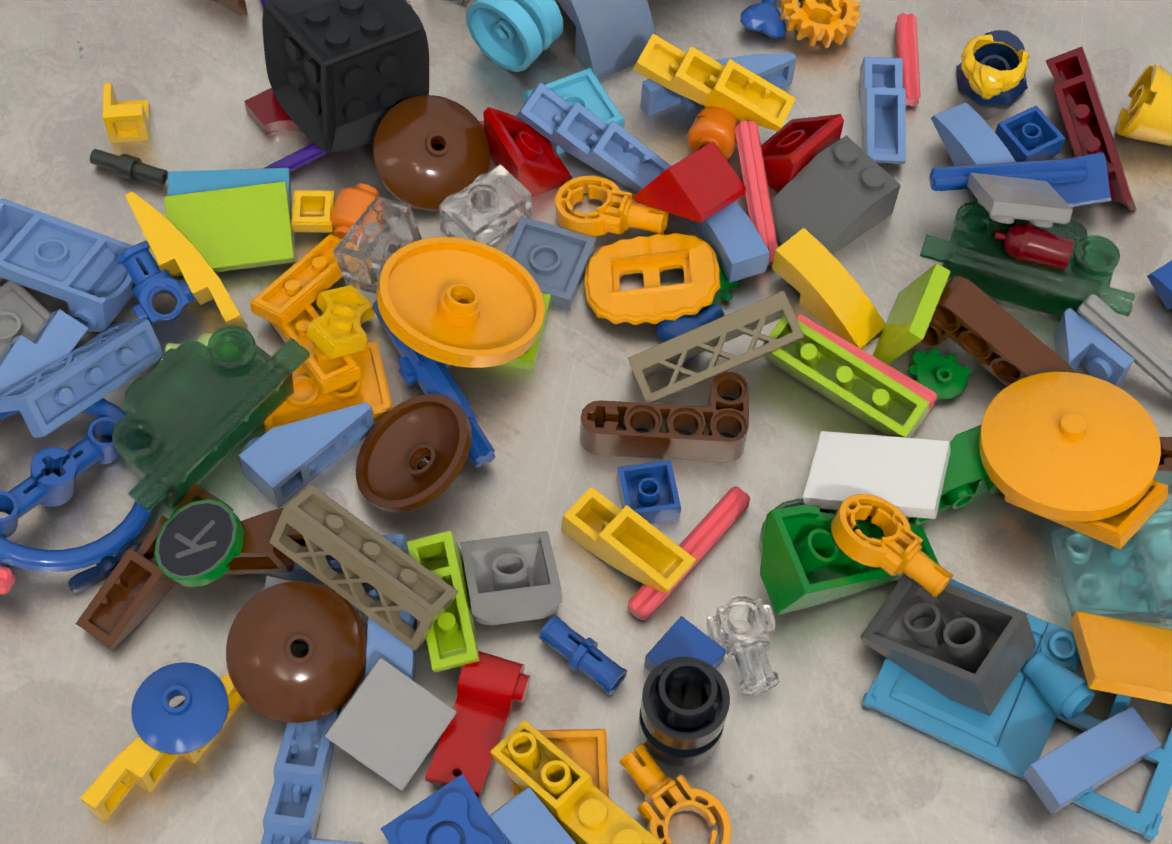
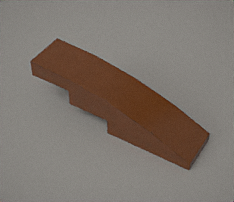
[75,483,234,649]

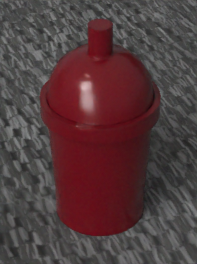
[994,222,1075,271]

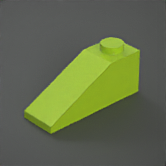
[407,530,480,673]

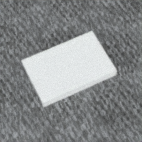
[802,431,951,519]

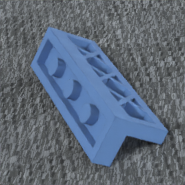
[0,319,165,438]

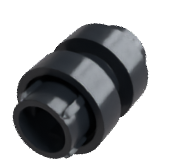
[638,657,730,767]

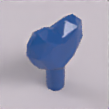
[740,0,786,39]
[656,303,725,361]

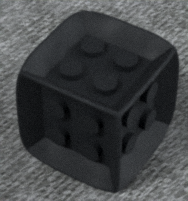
[262,0,430,153]

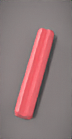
[895,13,921,107]

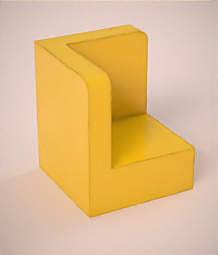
[102,83,150,143]

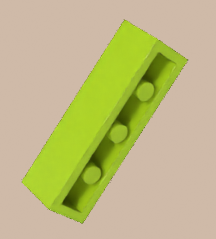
[763,314,930,438]

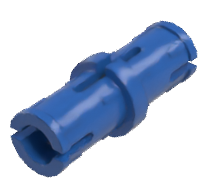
[539,615,628,694]

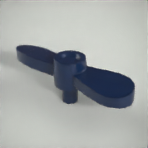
[68,542,143,593]

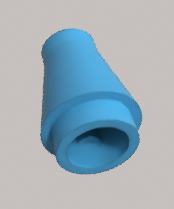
[1023,652,1095,720]

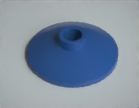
[131,662,229,755]

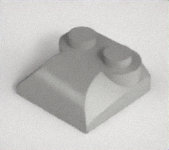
[460,531,562,626]

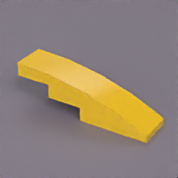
[632,34,796,132]
[125,191,248,333]
[80,673,244,823]

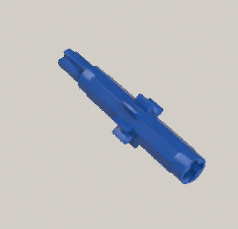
[372,299,496,467]

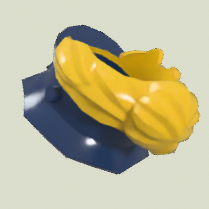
[956,30,1030,106]

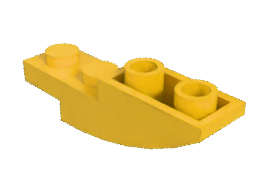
[490,719,662,844]

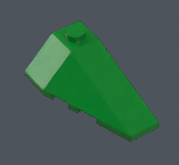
[760,504,939,615]

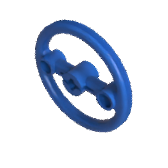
[0,398,159,572]

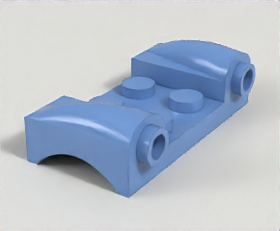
[0,198,148,332]

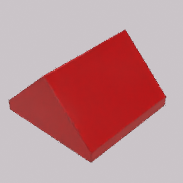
[483,107,573,203]
[761,114,844,193]
[635,141,746,223]

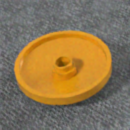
[377,237,545,368]
[979,372,1161,522]

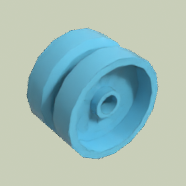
[466,0,563,72]

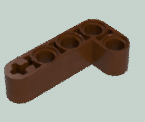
[920,276,1075,386]
[580,372,749,463]

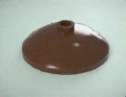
[372,95,490,212]
[356,394,472,512]
[226,581,367,723]

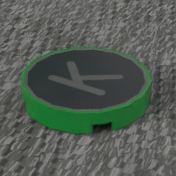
[154,499,244,587]

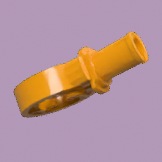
[555,176,669,237]
[831,494,954,598]
[619,744,731,844]

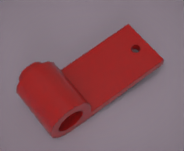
[425,651,531,797]

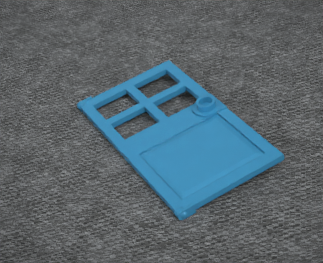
[862,579,1172,841]

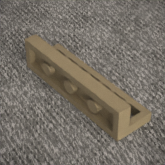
[627,291,804,403]
[269,484,458,651]

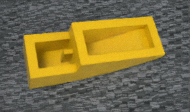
[772,228,885,350]
[561,486,696,594]

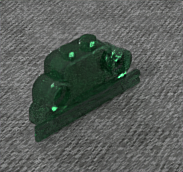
[920,201,1135,322]
[112,325,310,512]

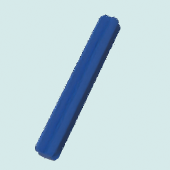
[929,158,1087,191]

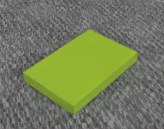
[164,181,296,278]

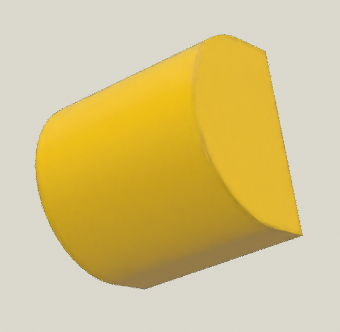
[291,190,335,233]

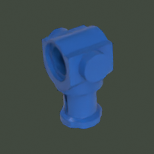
[115,240,196,327]

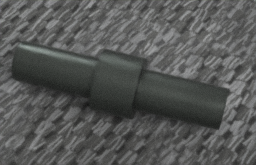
[90,149,168,185]

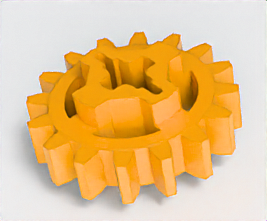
[779,0,861,48]

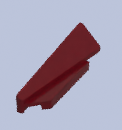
[1045,46,1137,211]

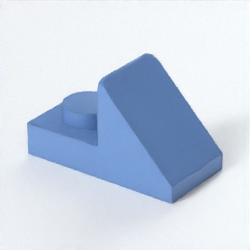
[1054,308,1135,386]

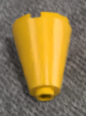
[1116,64,1172,147]

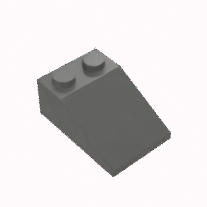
[770,135,901,255]
[860,574,1036,716]

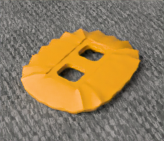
[584,233,720,325]

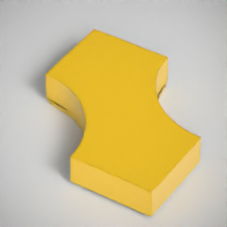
[306,285,375,359]

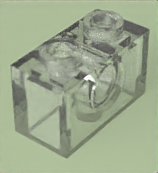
[439,165,532,246]
[333,197,422,294]

